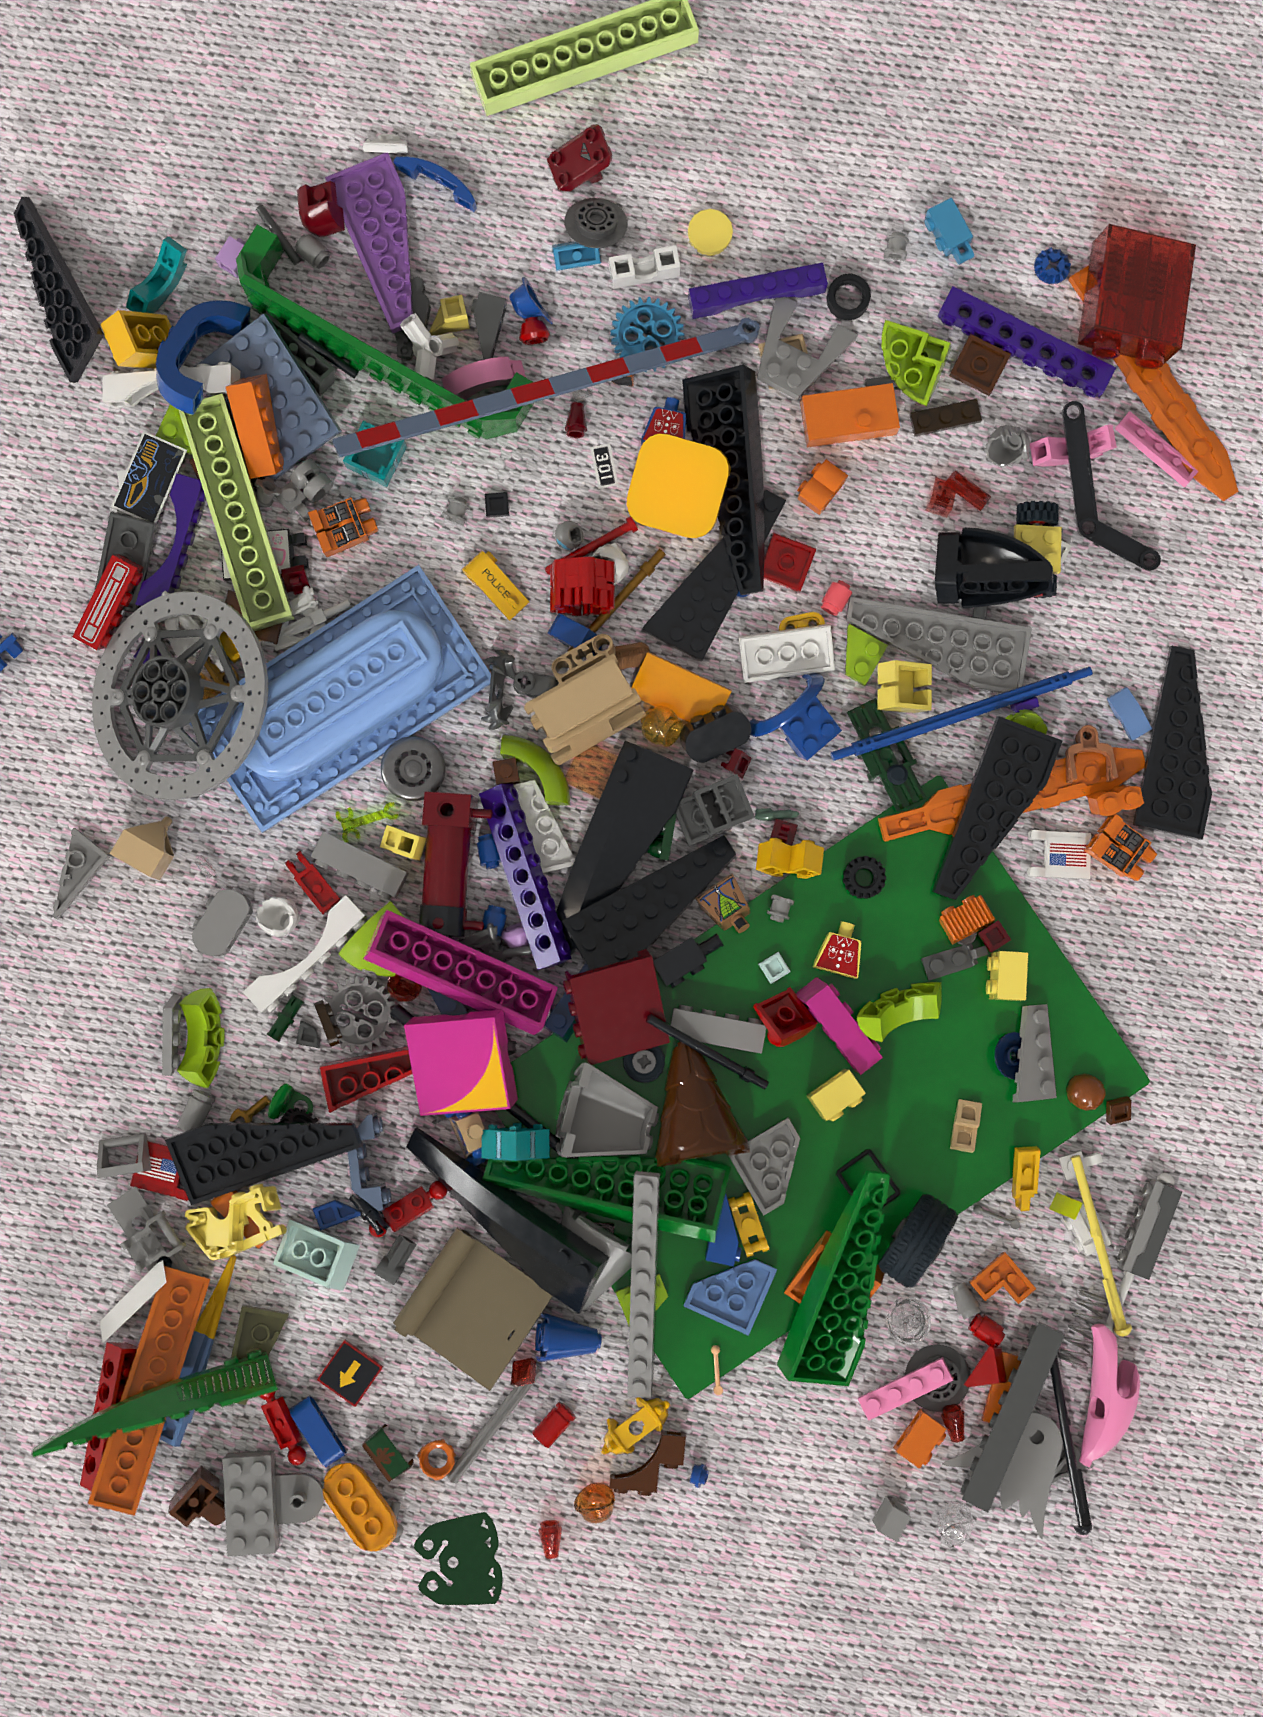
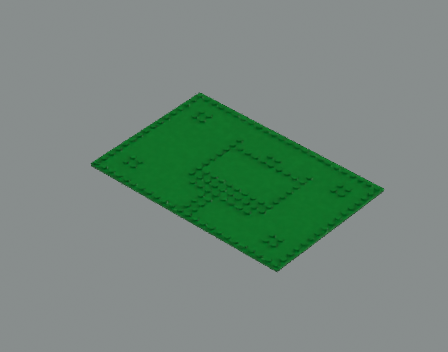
[494,776,1150,1399]

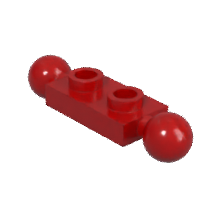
[369,1181,448,1238]
[259,1391,307,1465]

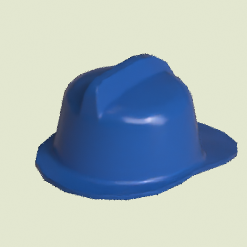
[509,277,553,324]

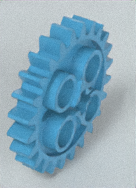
[611,297,684,372]

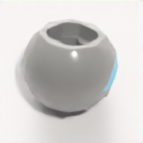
[555,521,583,550]

